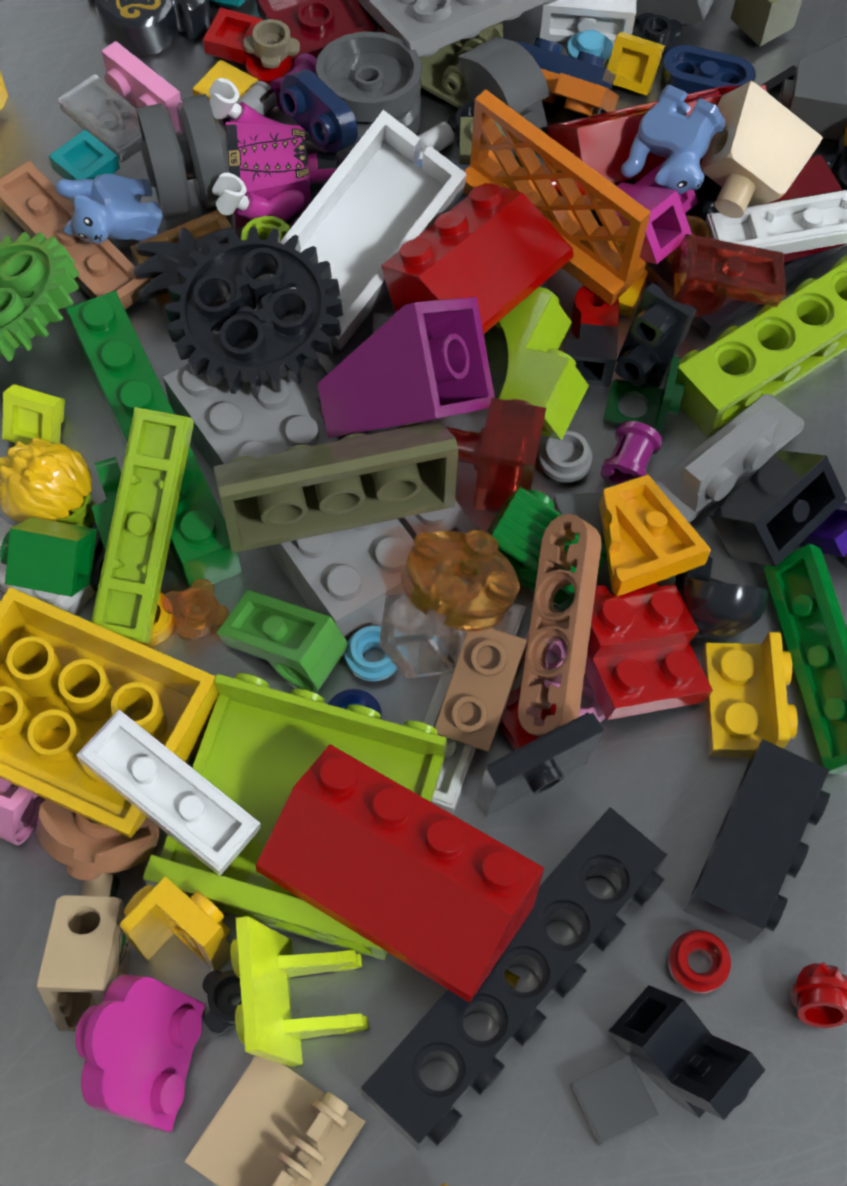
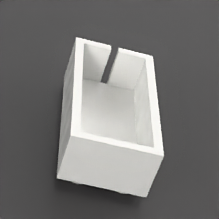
[256,110,467,351]

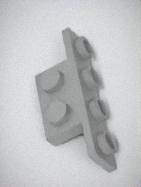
[655,394,804,523]

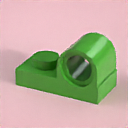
[216,590,348,693]

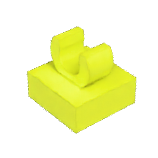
[2,384,65,445]

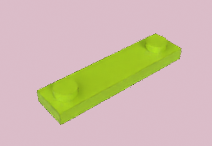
[91,407,194,643]

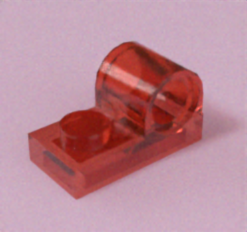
[672,234,786,316]

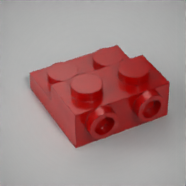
[585,582,713,720]

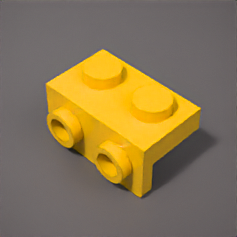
[119,876,231,971]

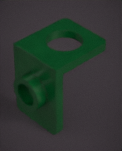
[603,356,685,436]

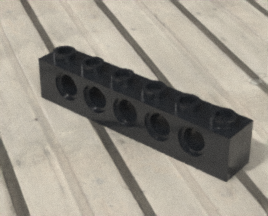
[361,807,667,1151]

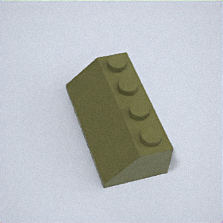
[213,421,459,553]

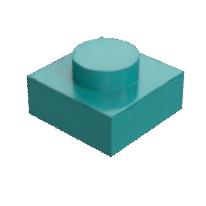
[48,129,120,180]

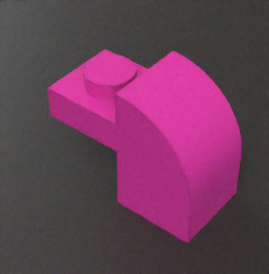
[614,158,698,264]

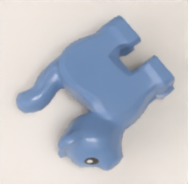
[621,85,726,195]
[55,174,163,244]

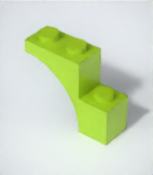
[493,287,589,440]

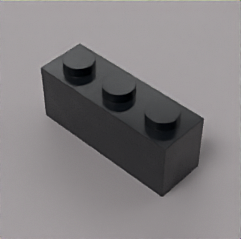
[684,739,830,943]

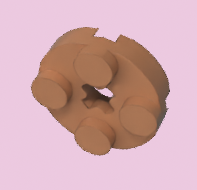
[36,799,160,881]

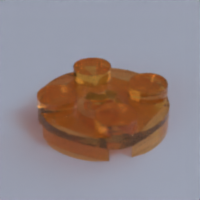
[401,530,520,631]

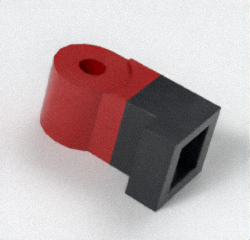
[563,286,619,387]

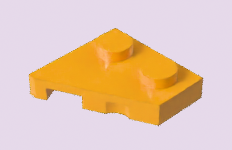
[599,475,711,597]

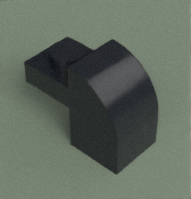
[608,985,766,1120]

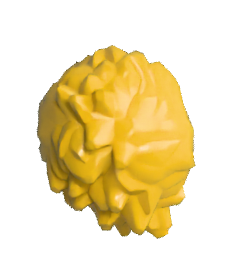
[0,437,92,523]

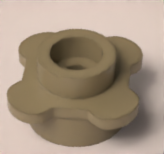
[244,19,300,69]

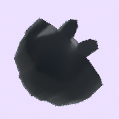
[674,556,768,639]

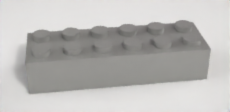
[163,340,432,642]

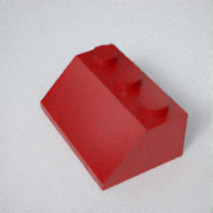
[381,183,574,334]

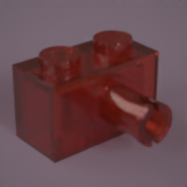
[445,398,546,513]

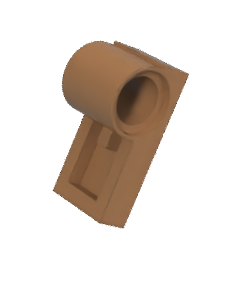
[435,621,528,752]

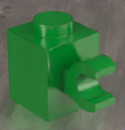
[0,517,97,597]

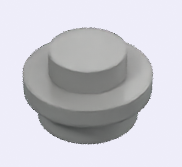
[539,430,593,483]

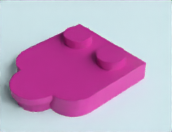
[75,974,206,1133]

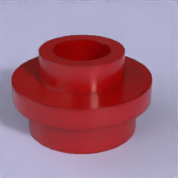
[668,930,731,994]

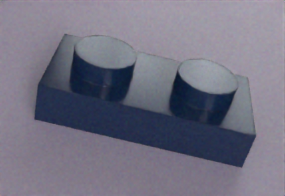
[518,37,616,90]

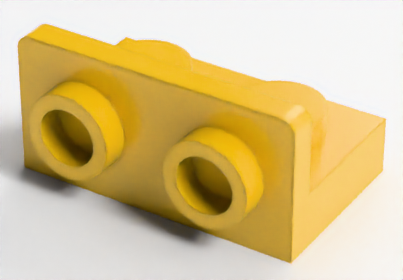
[702,632,798,758]

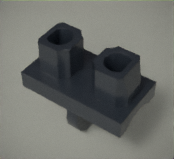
[614,283,697,388]

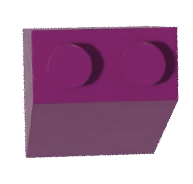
[317,297,496,438]

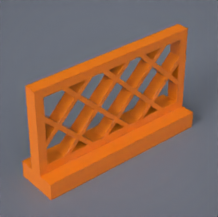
[463,89,651,306]

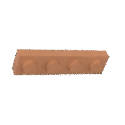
[0,161,149,309]

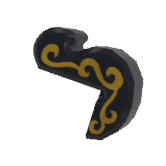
[94,0,212,57]

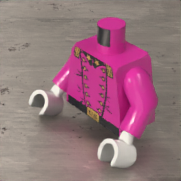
[209,78,338,227]

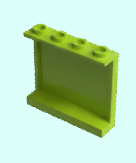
[142,673,447,961]

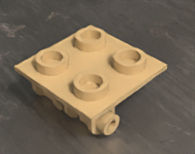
[184,1056,366,1186]

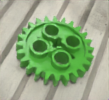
[0,232,79,361]

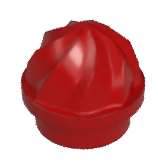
[791,962,847,1028]

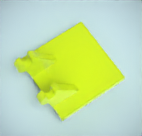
[230,916,369,1067]

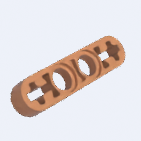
[518,514,601,737]

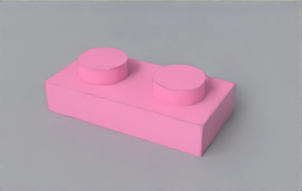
[101,41,181,133]

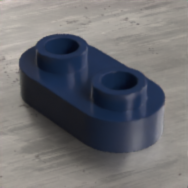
[661,45,756,94]
[280,69,358,153]

